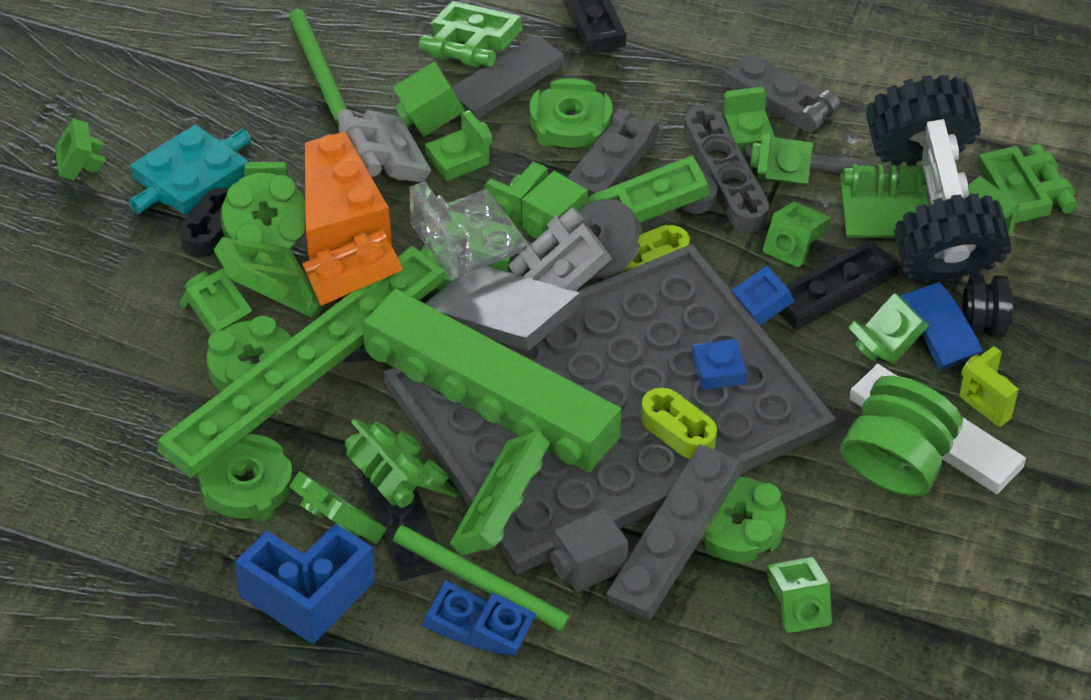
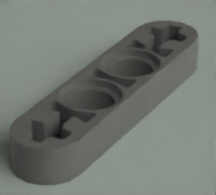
[684,106,769,233]

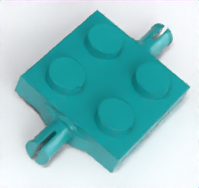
[128,124,251,215]

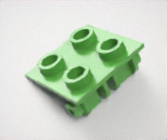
[840,164,929,238]
[345,419,459,508]

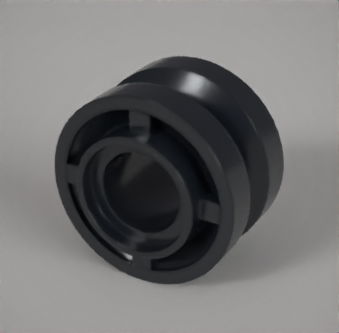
[962,274,1013,337]

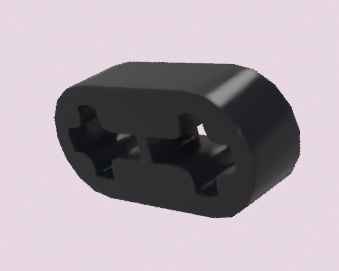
[180,187,229,258]

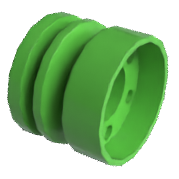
[841,375,963,497]

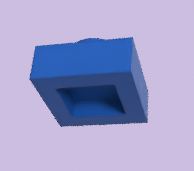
[731,266,795,326]
[692,339,747,390]

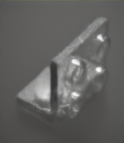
[409,181,527,280]

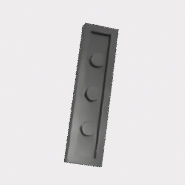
[606,444,743,621]

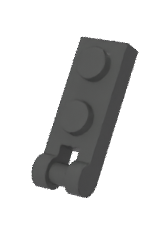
[724,52,840,133]
[567,108,659,197]

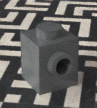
[550,508,628,593]

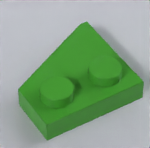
[214,237,325,318]
[289,471,387,544]

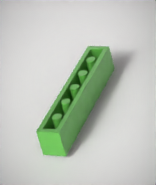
[363,288,622,473]

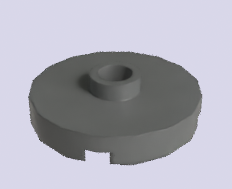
[558,199,642,281]

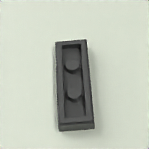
[451,35,564,120]

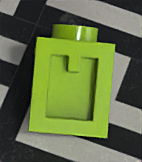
[959,346,1019,428]

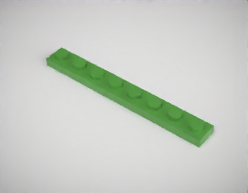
[157,246,445,478]

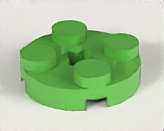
[530,78,612,149]
[220,173,306,250]
[206,316,292,391]
[198,434,293,522]
[701,476,786,562]

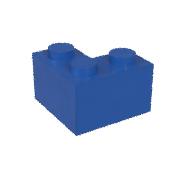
[235,523,375,644]

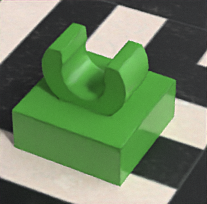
[55,118,105,180]

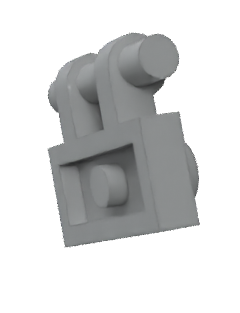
[337,109,431,183]
[508,207,612,291]

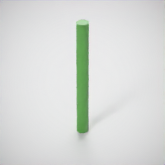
[289,9,347,126]
[393,525,571,632]

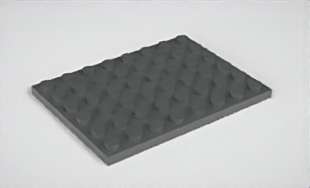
[384,244,837,575]

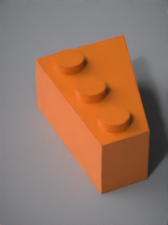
[305,131,392,260]

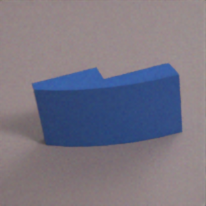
[901,282,983,371]
[422,580,536,656]

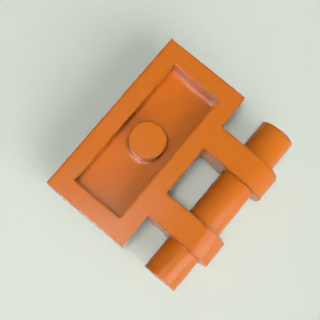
[302,229,403,306]

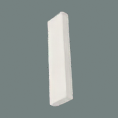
[849,364,1026,494]

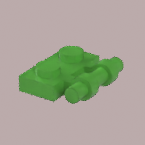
[419,1,523,68]
[977,144,1078,223]

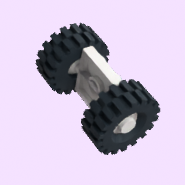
[866,75,1012,283]

